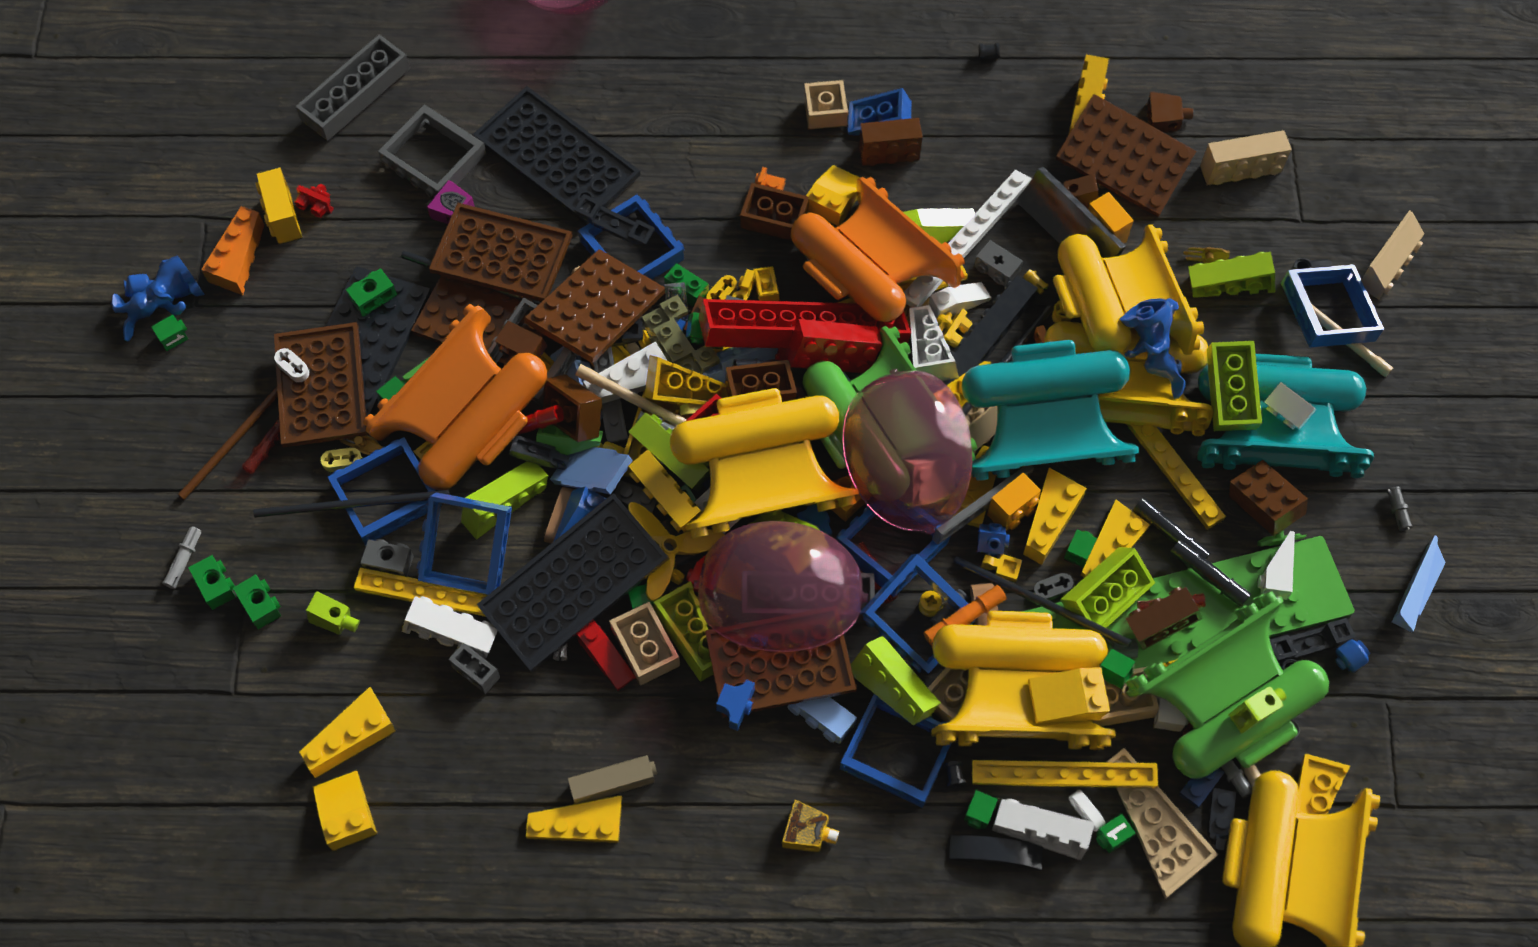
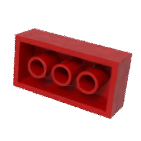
[786,319,882,373]

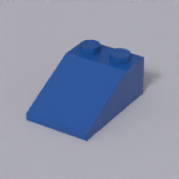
[848,88,911,135]
[553,486,607,542]

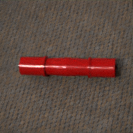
[517,405,564,435]

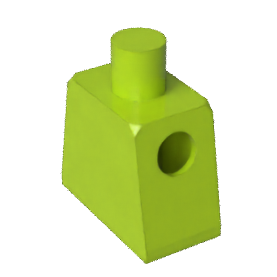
[306,591,360,634]
[1228,687,1287,734]

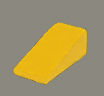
[753,267,779,301]

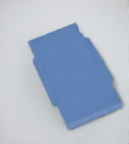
[550,447,633,494]

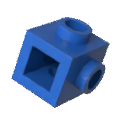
[977,523,1010,556]

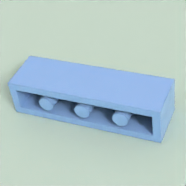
[788,697,857,745]

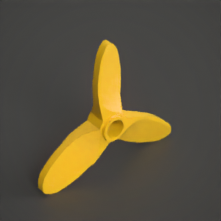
[628,502,725,602]

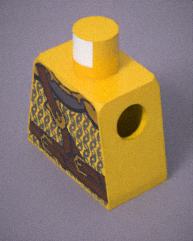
[782,800,839,852]

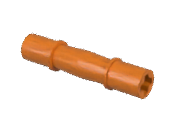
[924,585,1007,646]

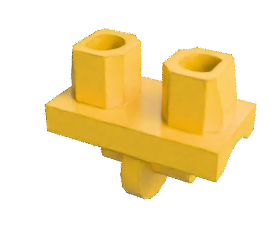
[936,309,973,348]

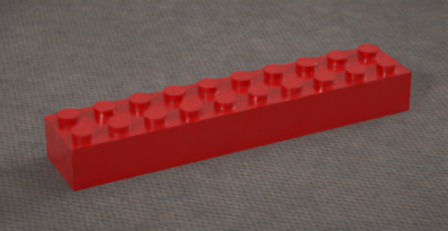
[698,299,911,351]

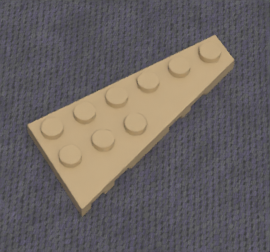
[1107,748,1218,899]

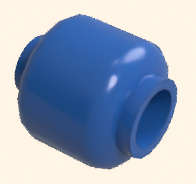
[123,274,154,299]
[1335,639,1370,672]

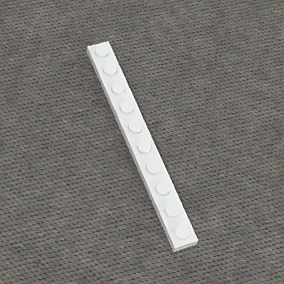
[904,170,1032,308]

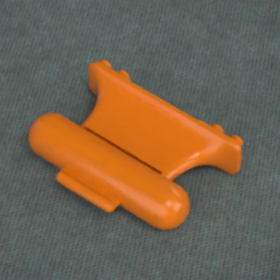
[790,177,965,323]
[363,304,547,491]

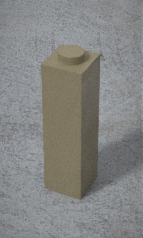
[568,755,657,804]

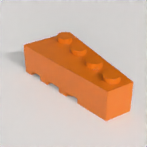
[201,206,265,295]

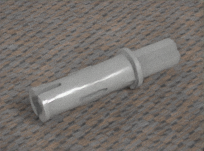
[162,527,201,589]

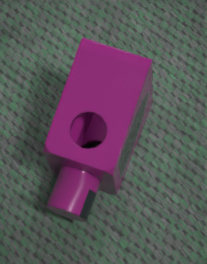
[427,180,475,224]

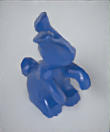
[111,255,205,342]
[1119,298,1185,399]

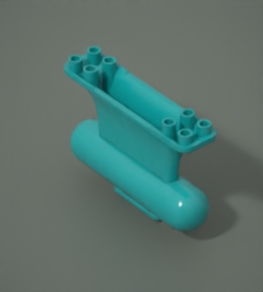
[961,340,1139,480]
[1197,354,1374,478]

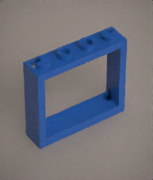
[578,194,685,280]
[1281,265,1384,348]
[328,438,442,546]
[417,492,512,595]
[835,499,951,597]
[859,554,975,674]
[840,694,953,808]

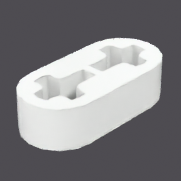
[274,348,309,382]
[1069,790,1106,832]

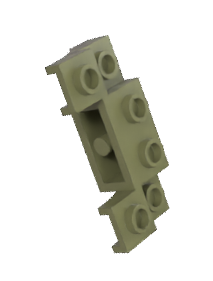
[642,295,720,374]

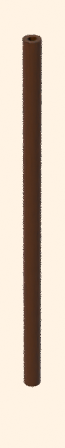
[178,387,278,500]

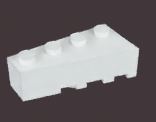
[909,305,959,383]
[583,342,667,404]
[402,596,498,658]
[992,799,1095,860]

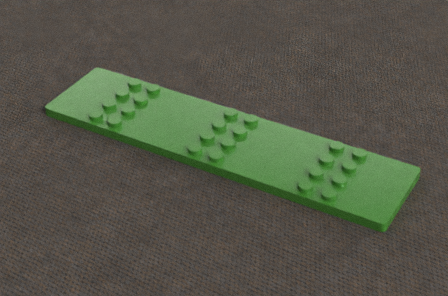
[1022,536,1354,669]

